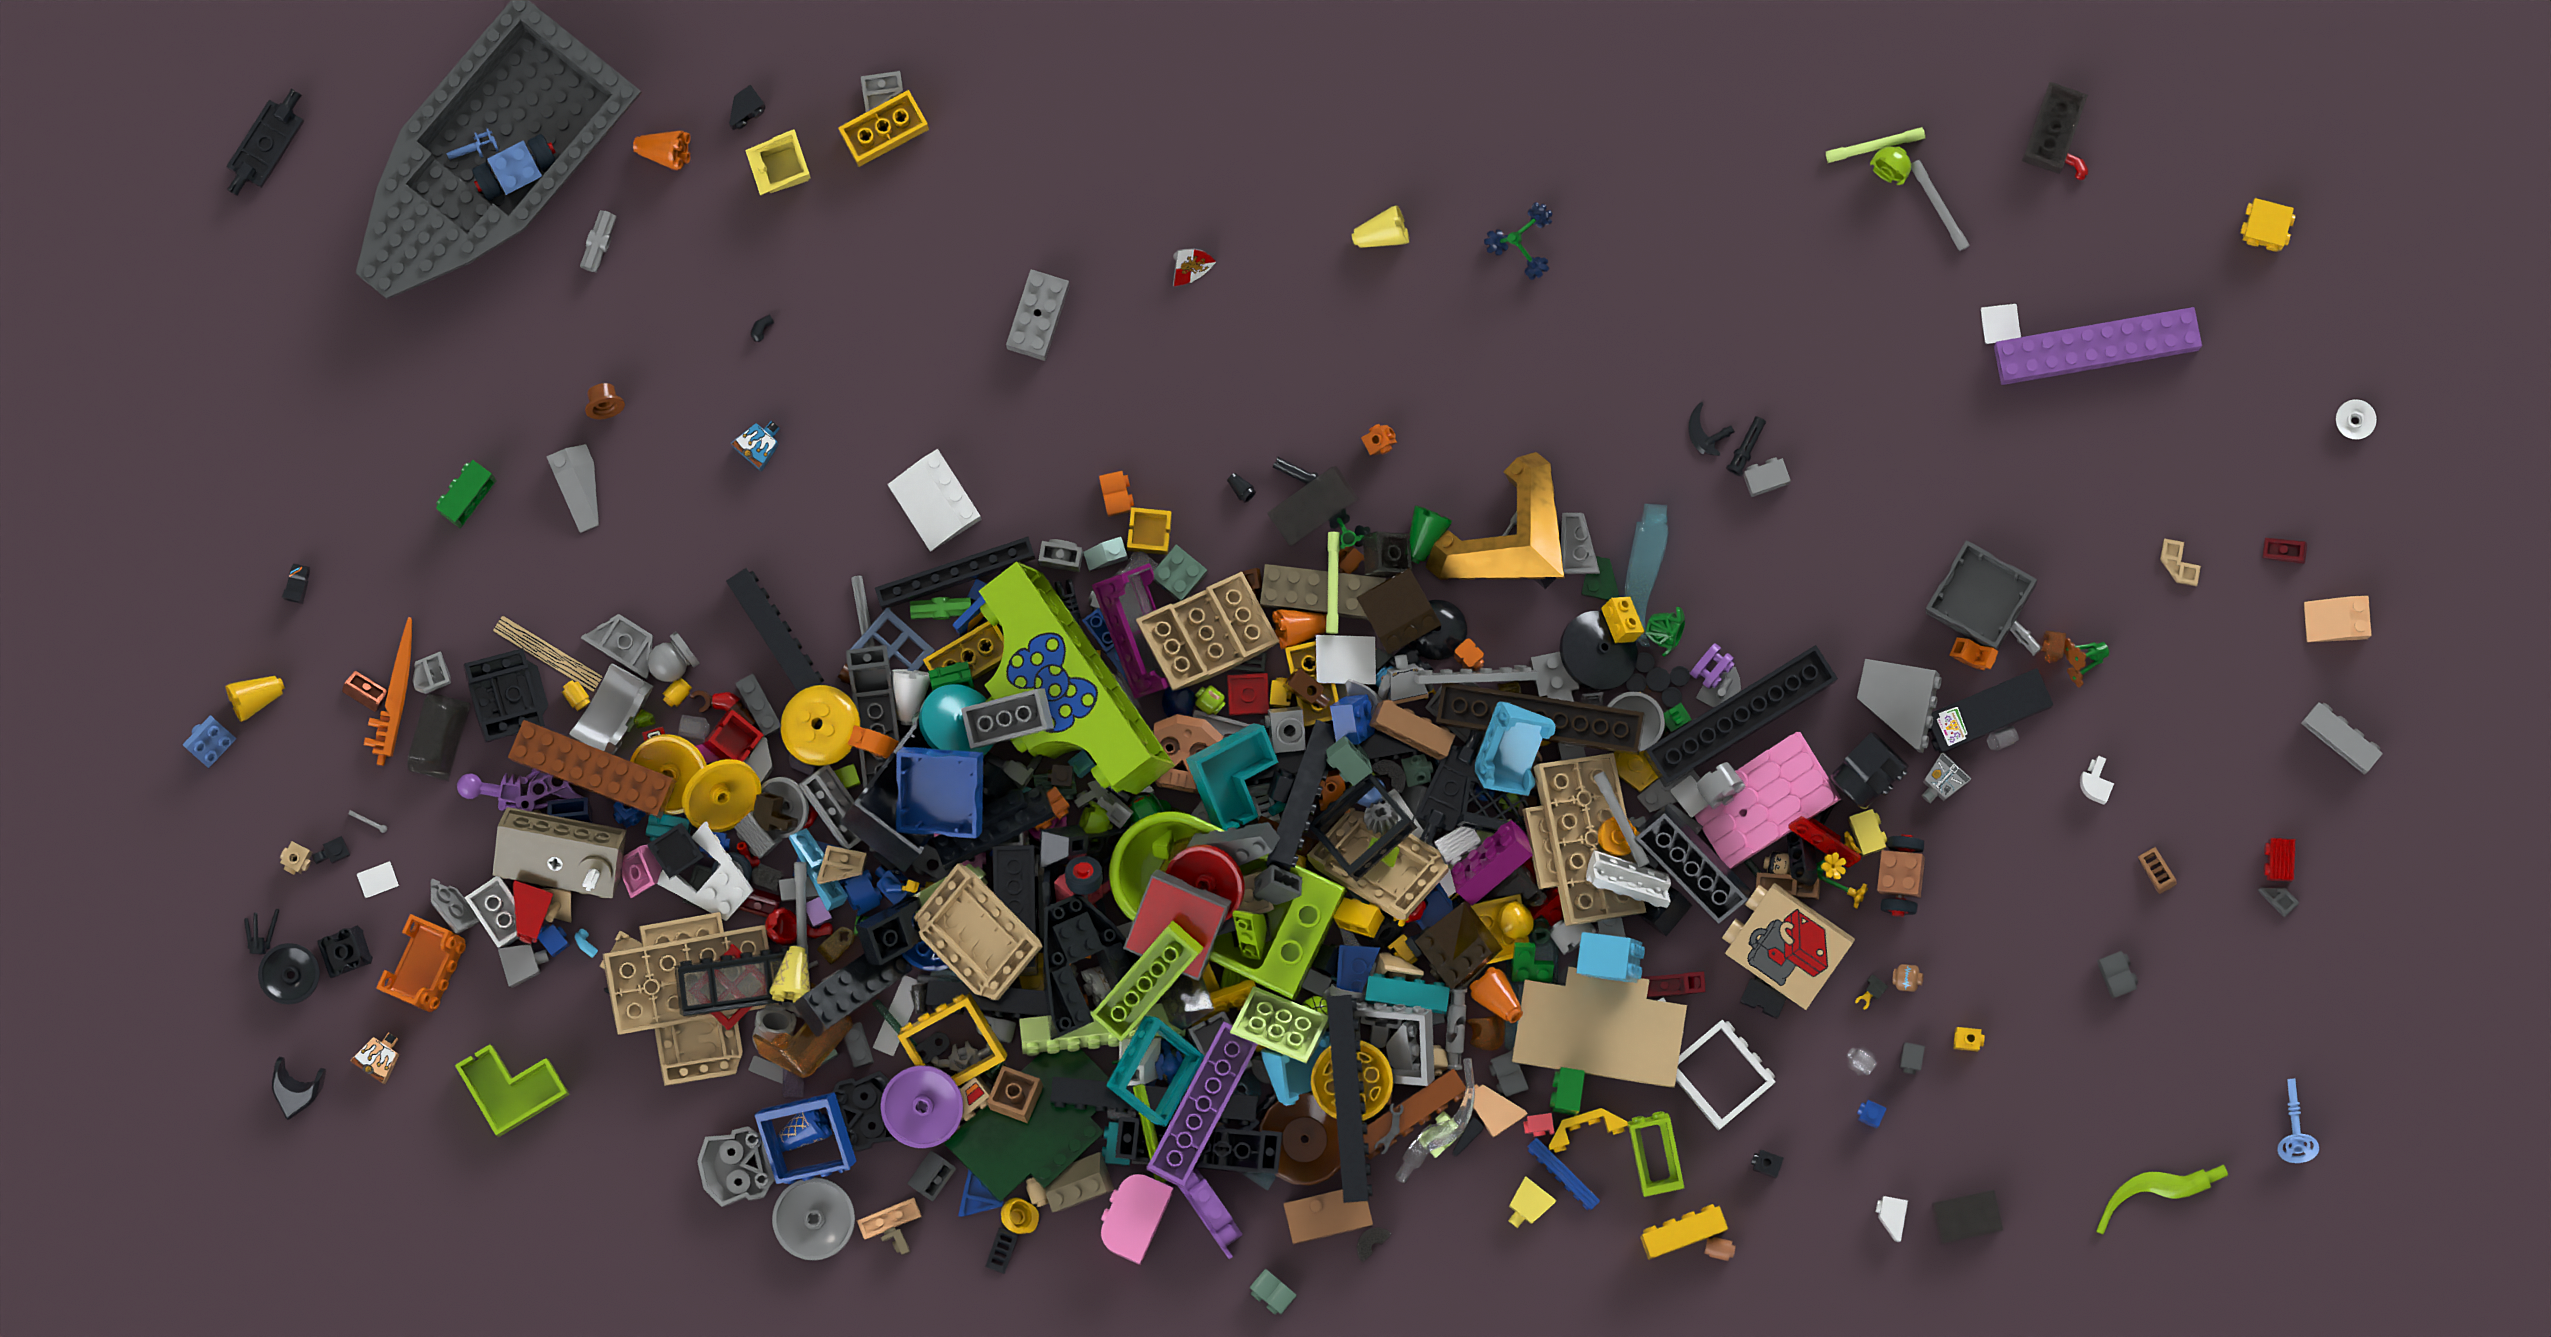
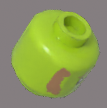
[1195,685,1225,715]

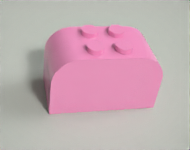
[1101,1174,1174,1265]

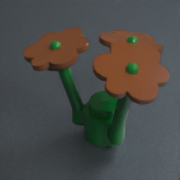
[2064,638,2109,688]

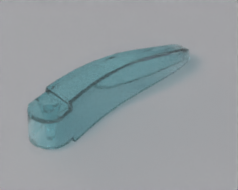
[1625,504,1669,647]

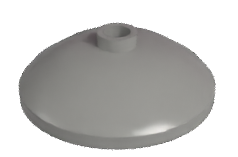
[1608,692,1665,752]
[761,777,809,838]

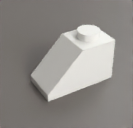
[1876,1196,1908,1242]

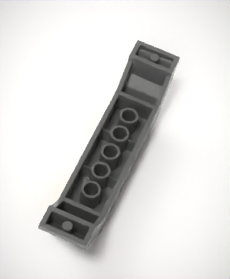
[846,645,900,852]

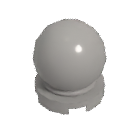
[648,631,700,682]
[752,1004,796,1057]

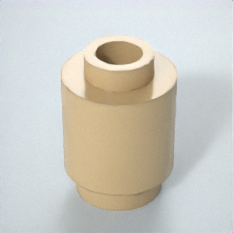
[1026,1178,1049,1207]

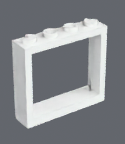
[1676,1020,1775,1131]

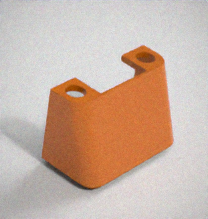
[376,914,466,1012]

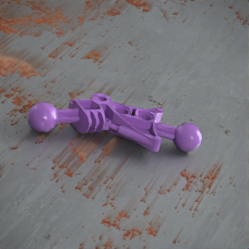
[457,769,583,812]

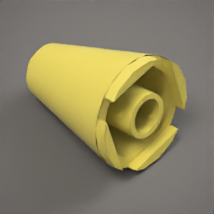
[1351,205,1409,248]

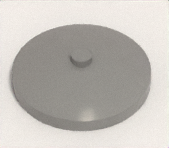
[772,1178,855,1260]

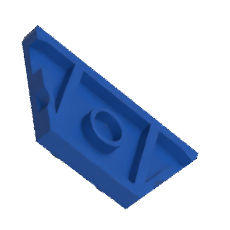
[958,1170,1004,1217]

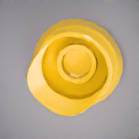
[1497,902,1534,939]
[1001,1197,1039,1234]

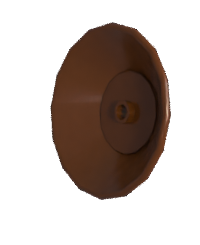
[1259,1092,1341,1185]

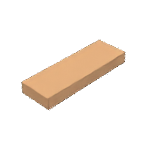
[857,1197,922,1240]

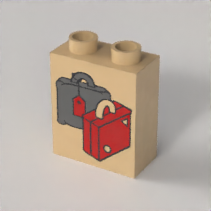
[1722,883,1855,1010]

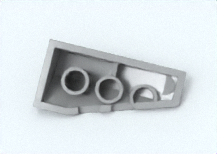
[546,444,599,533]

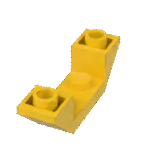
[1548,1108,1628,1153]

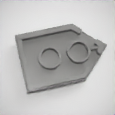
[431,879,480,934]

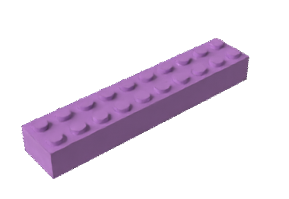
[1994,307,2202,385]

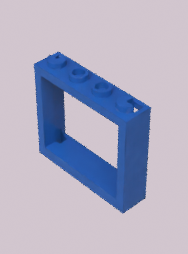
[754,1092,857,1185]

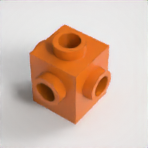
[1361,424,1397,455]

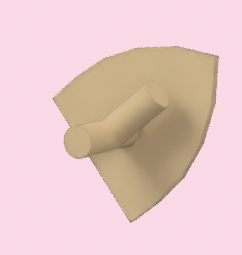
[541,888,572,923]

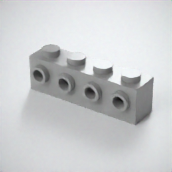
[2301,702,2383,775]

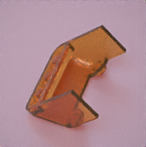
[753,982,853,1077]

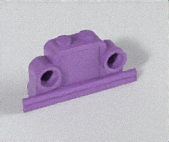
[1178,1168,1243,1259]

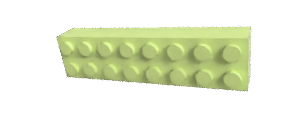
[1019,1001,1186,1056]

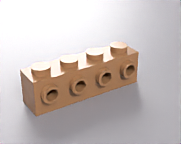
[1369,700,1455,760]

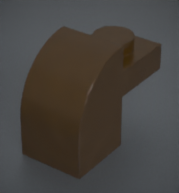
[754,792,798,831]

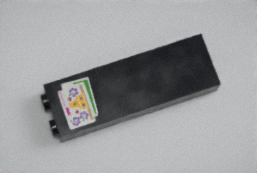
[1928,668,2054,755]

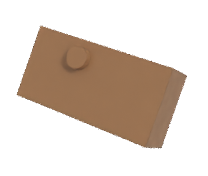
[1284,1189,1373,1245]

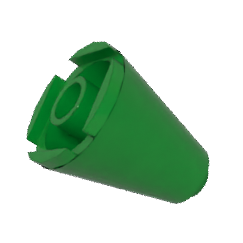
[1406,505,1452,564]

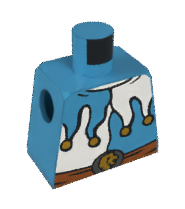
[731,421,780,472]

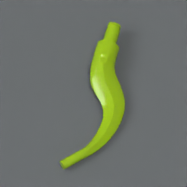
[2096,1164,2228,1235]

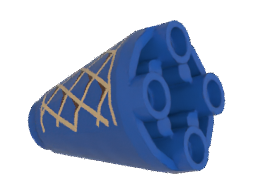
[777,1109,832,1152]

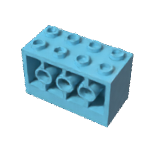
[1577,932,1645,983]

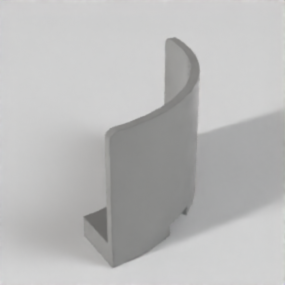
[569,663,653,755]

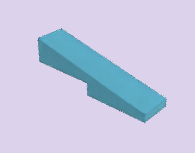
[789,828,848,912]

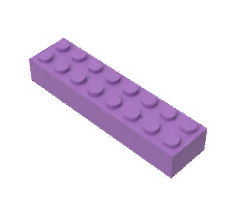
[1146,1021,1258,1188]

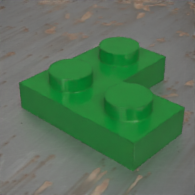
[1511,942,1554,982]

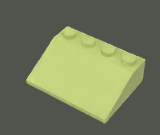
[1230,986,1328,1063]

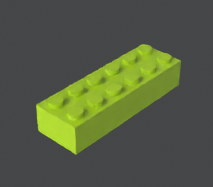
[1091,921,1204,1042]

